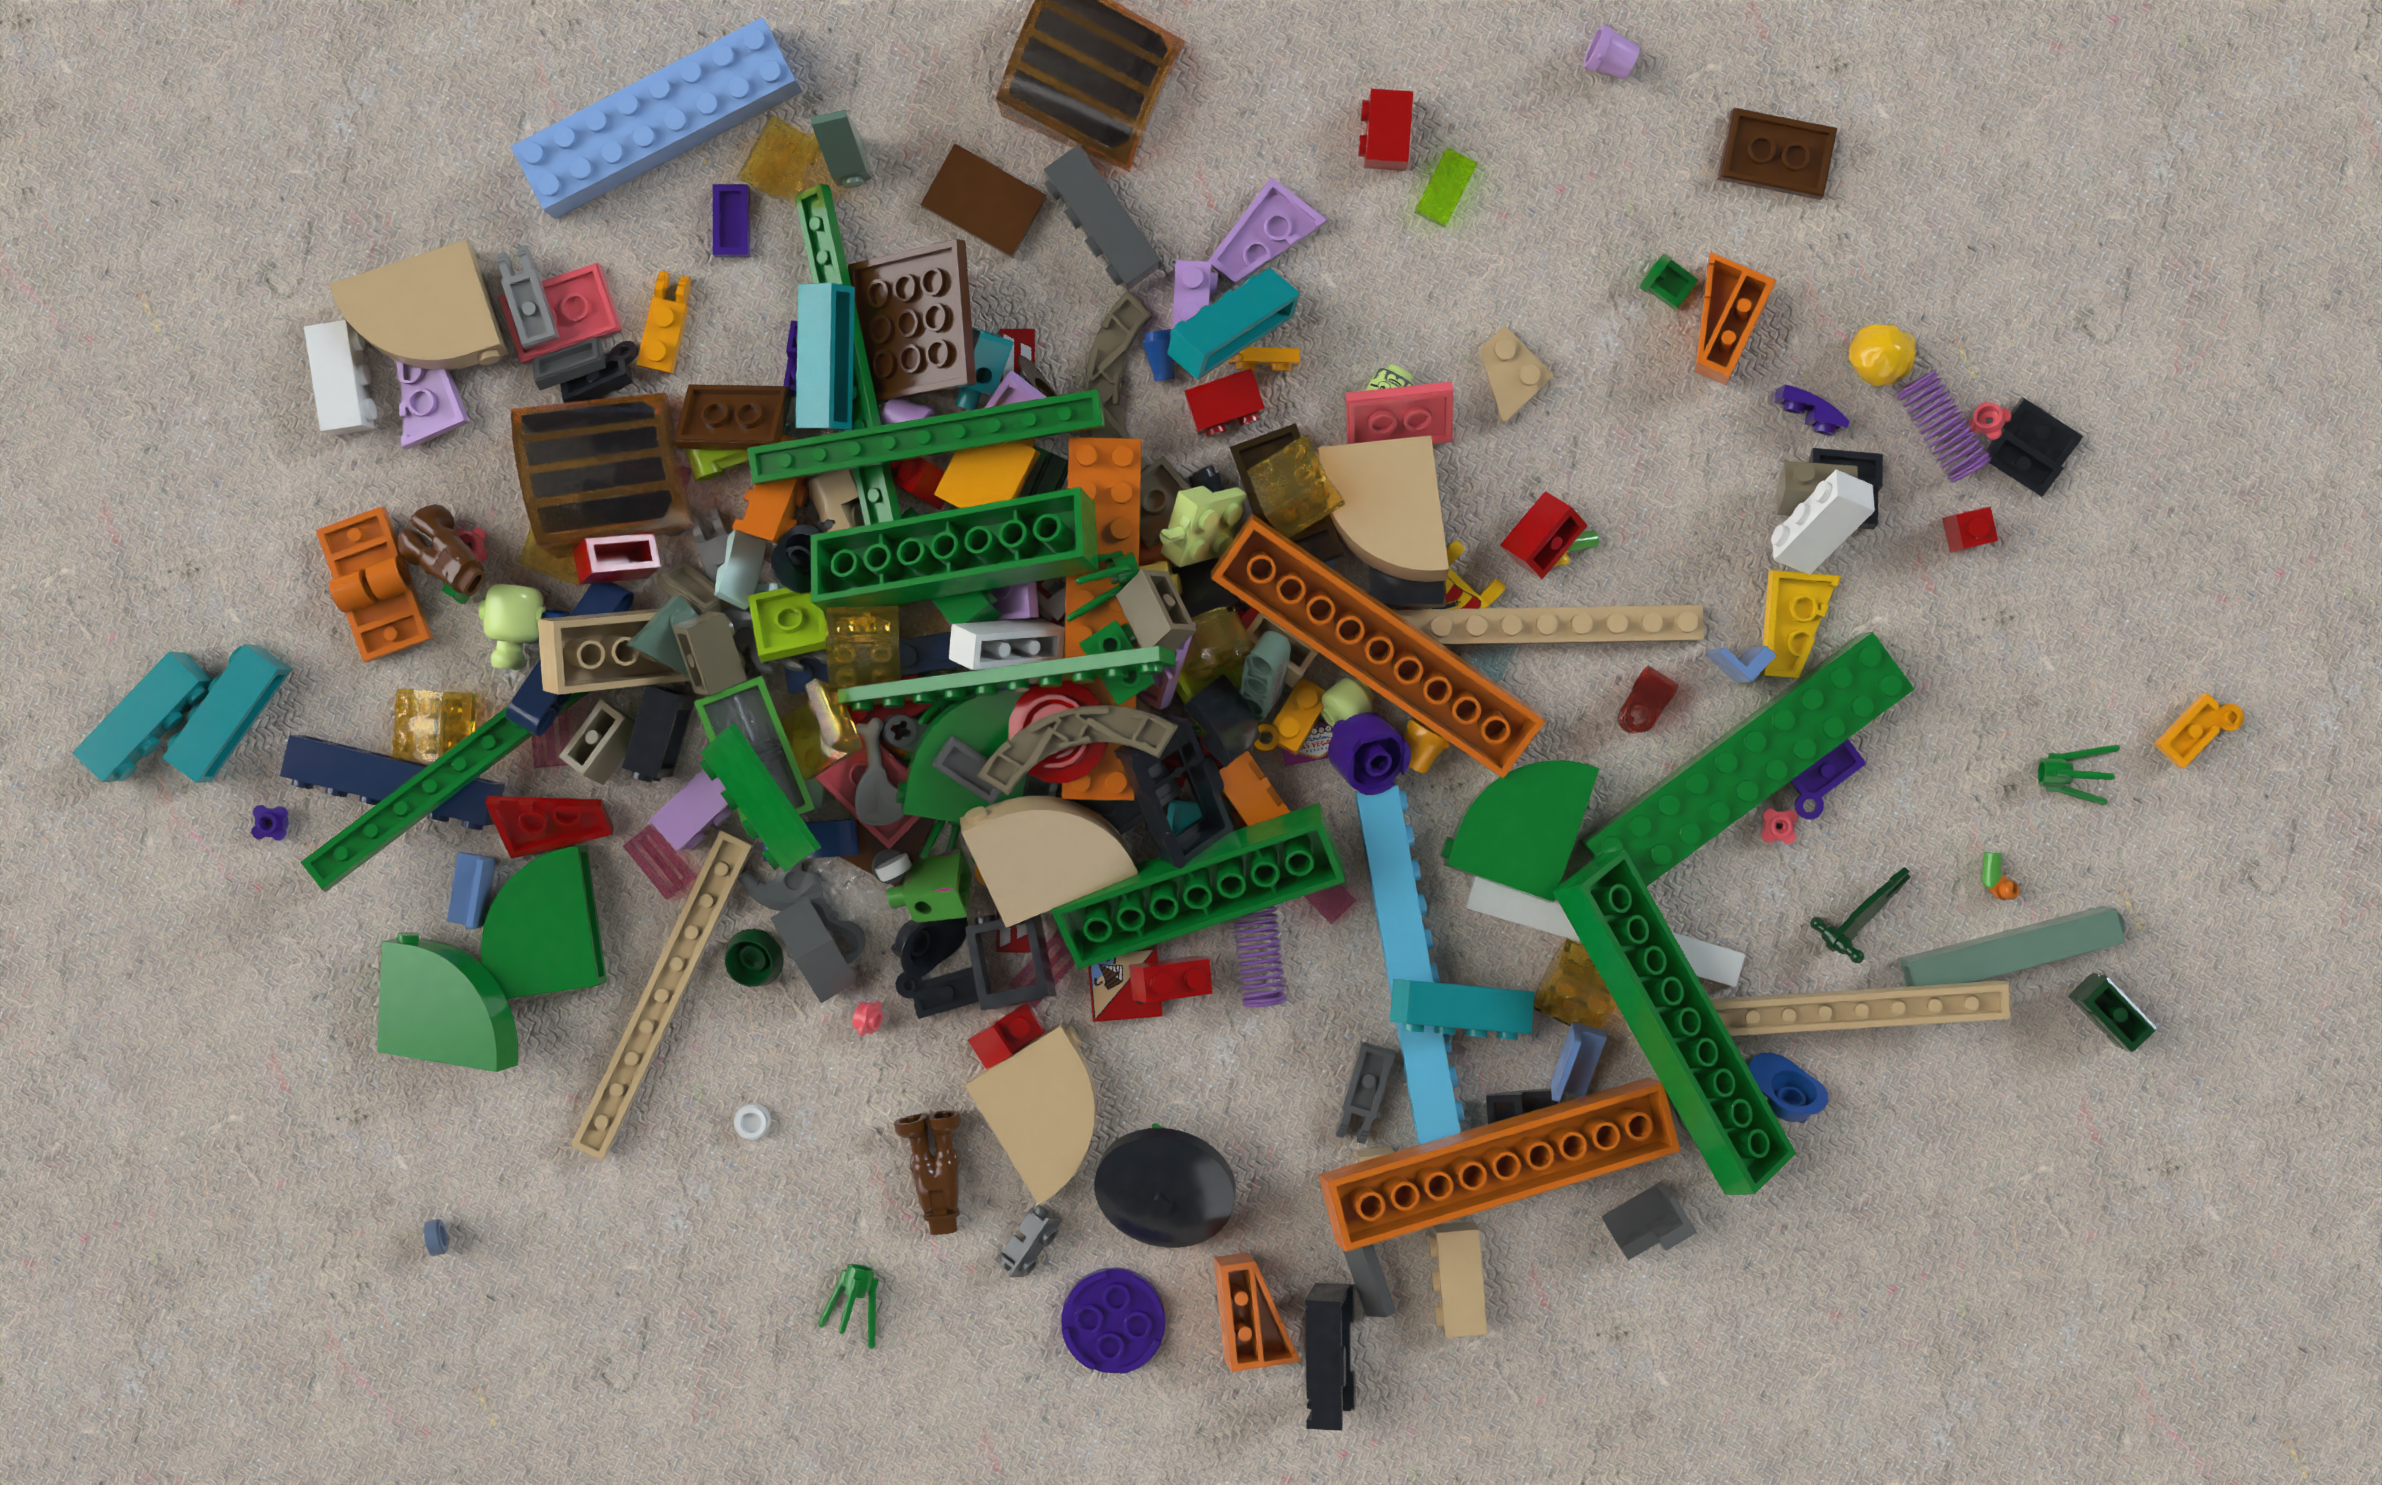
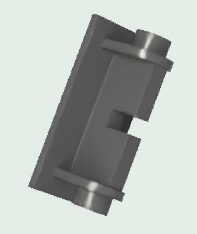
[998,1205,1062,1277]

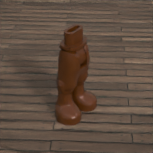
[398,504,486,596]
[894,1110,961,1235]

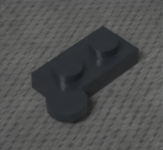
[895,966,979,1019]

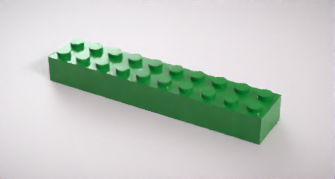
[1580,632,1915,887]
[1553,849,1796,1195]

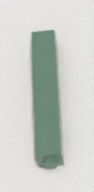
[1899,906,2126,987]

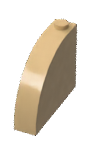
[329,240,509,370]
[1312,435,1449,582]
[960,796,1138,928]
[965,1021,1097,1205]

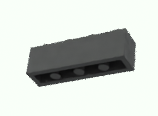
[1043,145,1162,290]

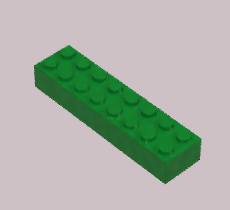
[811,487,1099,616]
[1051,803,1345,970]

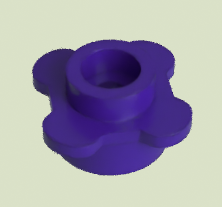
[251,805,289,841]

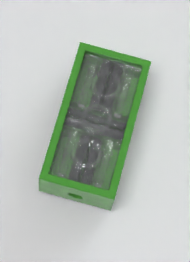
[694,676,815,836]

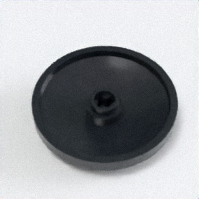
[1094,1128,1236,1248]

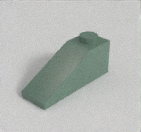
[810,110,871,188]

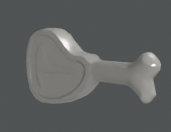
[853,718,904,826]

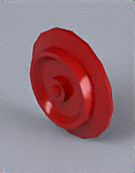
[1008,680,1108,783]

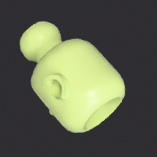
[479,583,545,670]

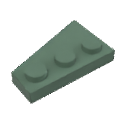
[626,595,749,689]

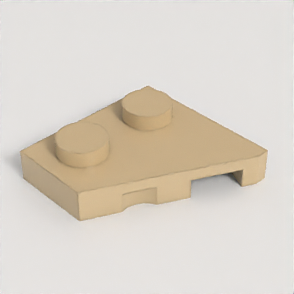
[1478,325,1554,424]

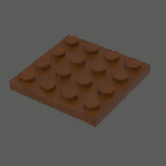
[848,239,976,404]

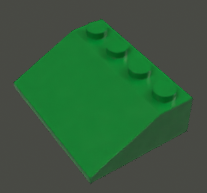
[700,723,821,872]

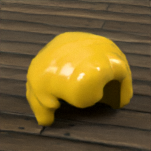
[1848,324,1916,387]

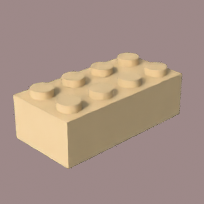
[537,608,690,694]

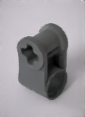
[881,714,930,755]

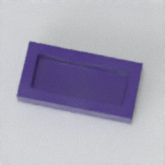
[712,184,750,257]

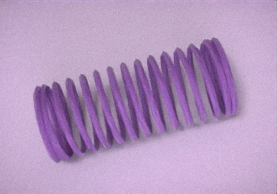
[1896,370,1992,483]
[1234,906,1287,1007]

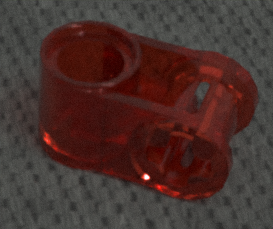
[1617,665,1679,734]

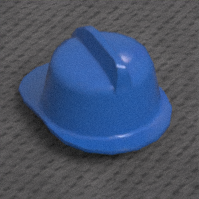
[1748,1052,1829,1124]

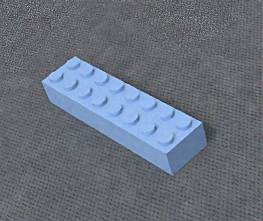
[510,17,803,219]

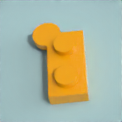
[2153,693,2244,769]

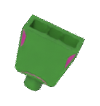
[887,848,972,923]

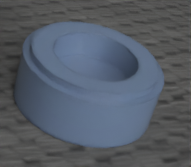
[424,1219,448,1257]

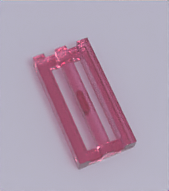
[532,709,570,768]
[623,824,696,900]
[1009,932,1075,1008]

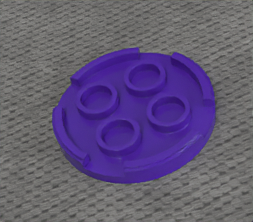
[1061,1267,1166,1374]

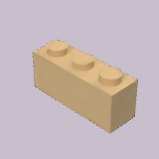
[1428,1222,1488,1338]

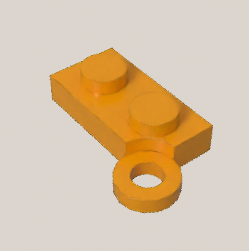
[1228,347,1300,372]
[1253,677,1326,756]

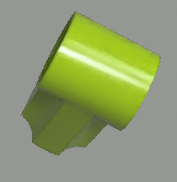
[684,449,749,482]

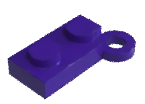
[1790,739,1867,820]

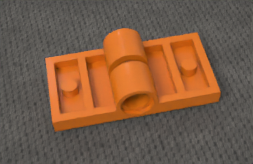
[315,506,434,662]

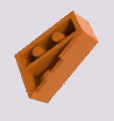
[1694,252,1776,386]
[732,434,809,544]
[1218,750,1290,828]
[1213,1252,1301,1372]

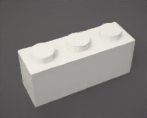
[304,320,377,436]
[1771,470,1875,575]
[949,618,1065,670]

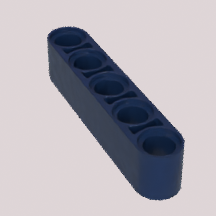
[506,582,634,736]

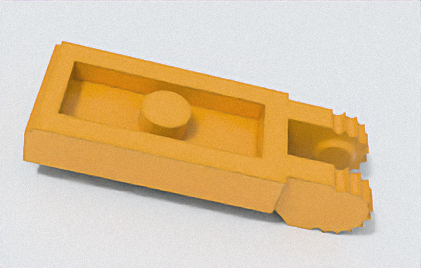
[636,270,691,374]

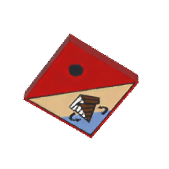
[1088,946,1163,1022]

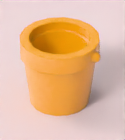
[1404,718,1450,774]

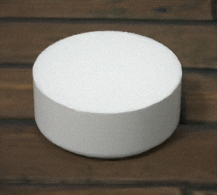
[875,853,912,882]
[734,1103,771,1140]

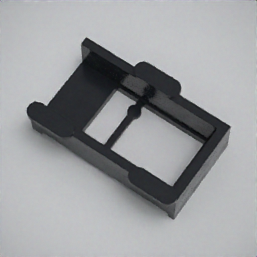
[1114,715,1234,868]
[1305,1283,1356,1431]

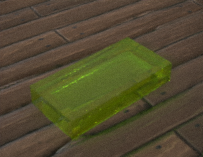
[1414,147,1478,228]

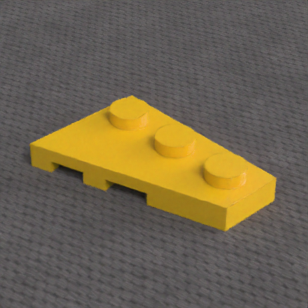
[1760,570,1841,678]

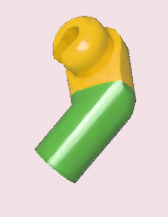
[1554,530,1599,567]

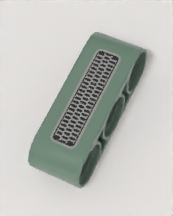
[1240,631,1291,721]

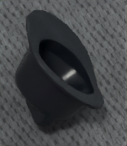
[770,524,824,594]
[891,917,968,978]

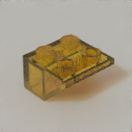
[1534,938,1617,1029]

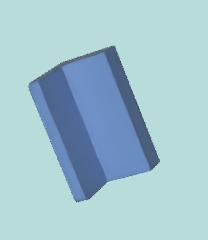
[1706,646,1776,683]
[447,852,496,930]
[1550,1021,1607,1102]

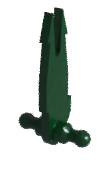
[1810,867,1911,963]

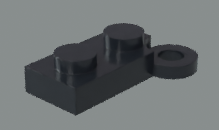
[560,341,639,410]

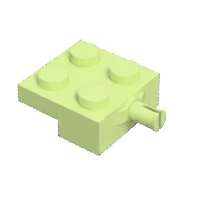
[1160,486,1247,567]

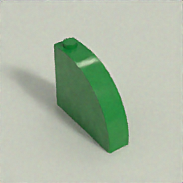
[896,686,1031,823]
[1440,760,1600,903]
[480,844,607,999]
[377,932,518,1072]

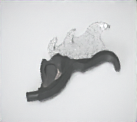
[738,857,898,963]

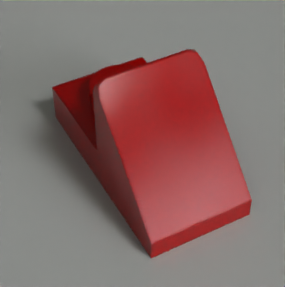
[968,1002,1045,1069]

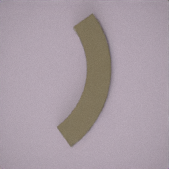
[1084,290,1152,472]
[977,705,1178,795]

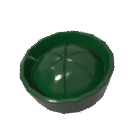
[725,929,784,987]

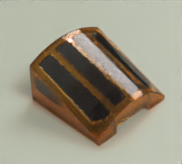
[996,0,1185,172]
[511,392,694,559]

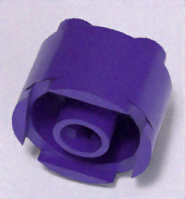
[1328,712,1411,795]

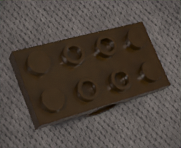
[1230,423,1344,563]

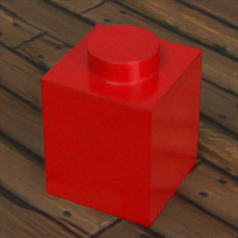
[1942,506,1998,552]

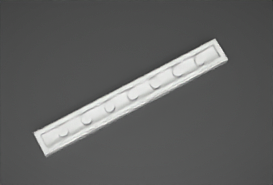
[1465,877,1746,987]

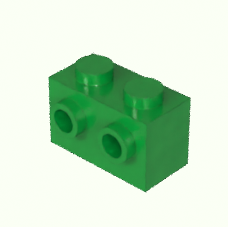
[1079,620,1155,706]

